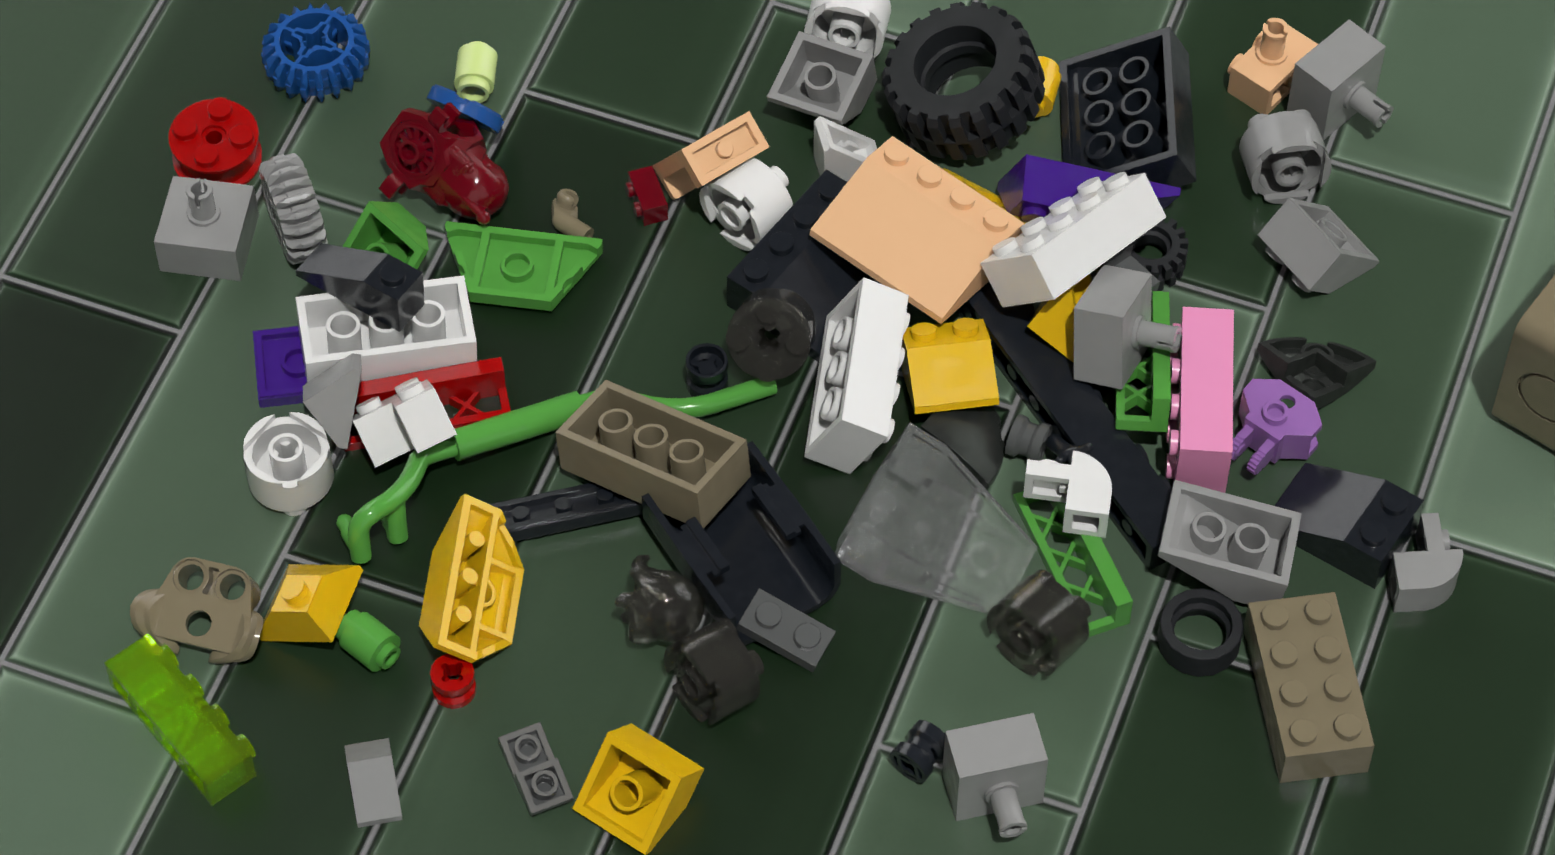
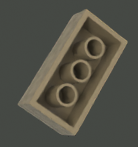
[555,380,751,528]
[1243,592,1374,783]

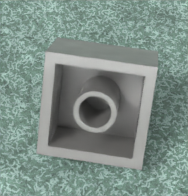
[1287,20,1394,141]
[154,176,259,281]
[1074,264,1182,389]
[942,713,1048,838]

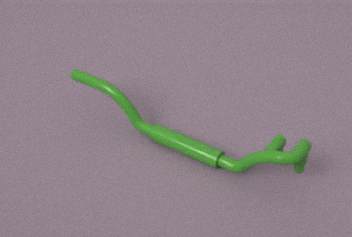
[336,374,777,564]

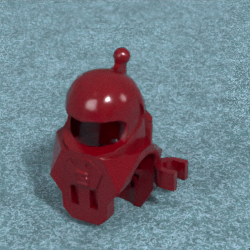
[379,102,509,225]

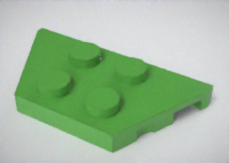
[445,221,603,311]

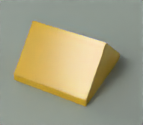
[1027,273,1092,363]

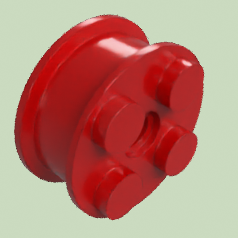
[168,97,262,185]

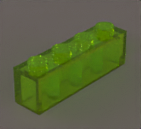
[104,633,256,806]

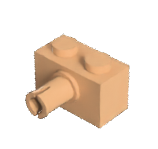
[1227,18,1318,114]

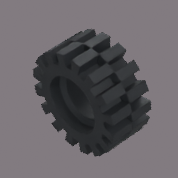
[1131,218,1189,291]

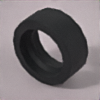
[1157,589,1244,677]

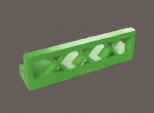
[1115,291,1171,432]
[1013,491,1133,640]

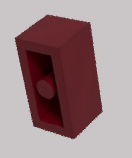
[625,166,668,226]

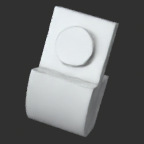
[1023,450,1112,538]

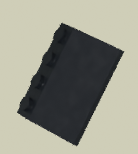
[1059,26,1197,187]
[727,169,881,362]

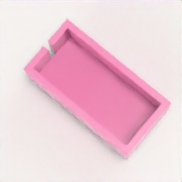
[1165,307,1234,493]

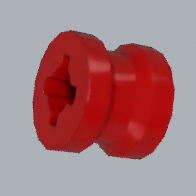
[430,654,477,709]

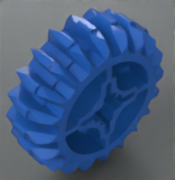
[261,3,370,103]

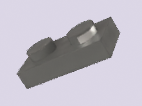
[736,588,836,673]

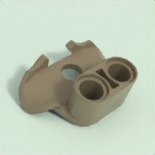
[130,557,263,664]

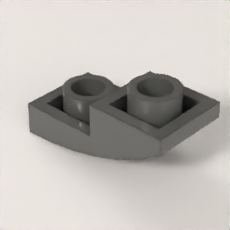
[498,722,574,816]

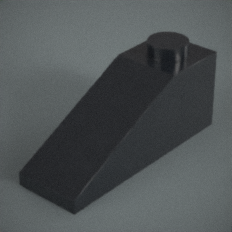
[296,243,425,332]

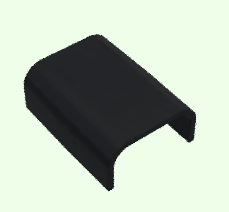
[642,441,841,646]

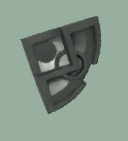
[1257,337,1377,409]
[920,405,1005,489]

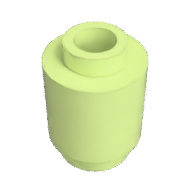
[454,41,498,103]

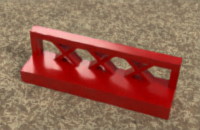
[344,357,511,452]

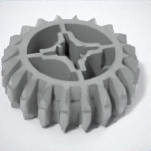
[259,153,328,265]

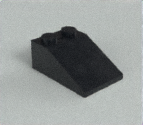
[1275,463,1424,589]

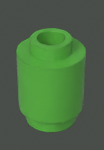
[335,609,401,672]

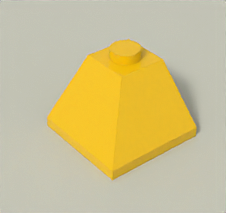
[259,564,363,642]

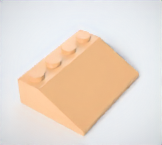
[809,136,1024,324]

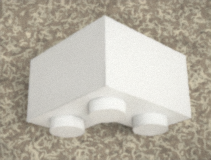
[352,377,457,468]

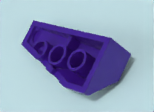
[997,154,1181,222]

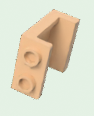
[653,111,769,200]

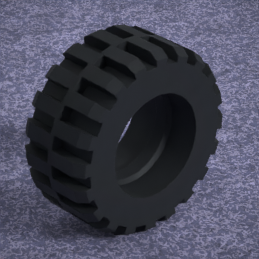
[882,2,1045,160]

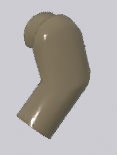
[551,188,594,238]

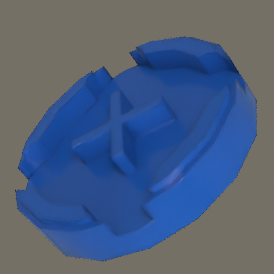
[426,84,504,134]

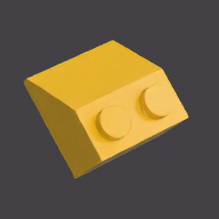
[901,318,999,414]
[572,723,705,855]

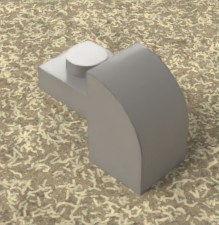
[1387,513,1463,612]

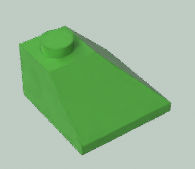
[342,201,429,269]

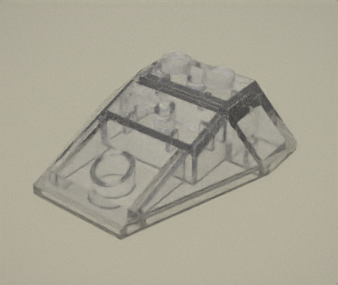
[835,423,1038,617]

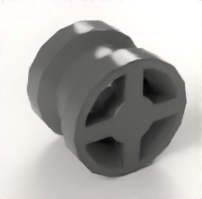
[1005,414,1052,461]

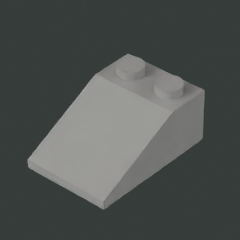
[1158,480,1302,604]

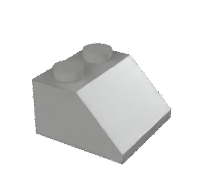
[767,31,877,125]
[1258,198,1380,294]

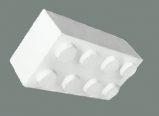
[980,172,1166,307]
[295,275,477,383]
[804,277,910,474]

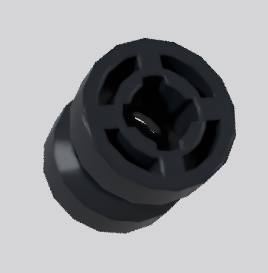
[686,343,728,397]
[890,720,945,783]

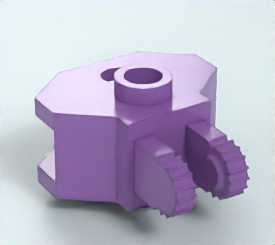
[1232,379,1322,475]

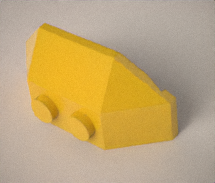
[419,494,524,663]

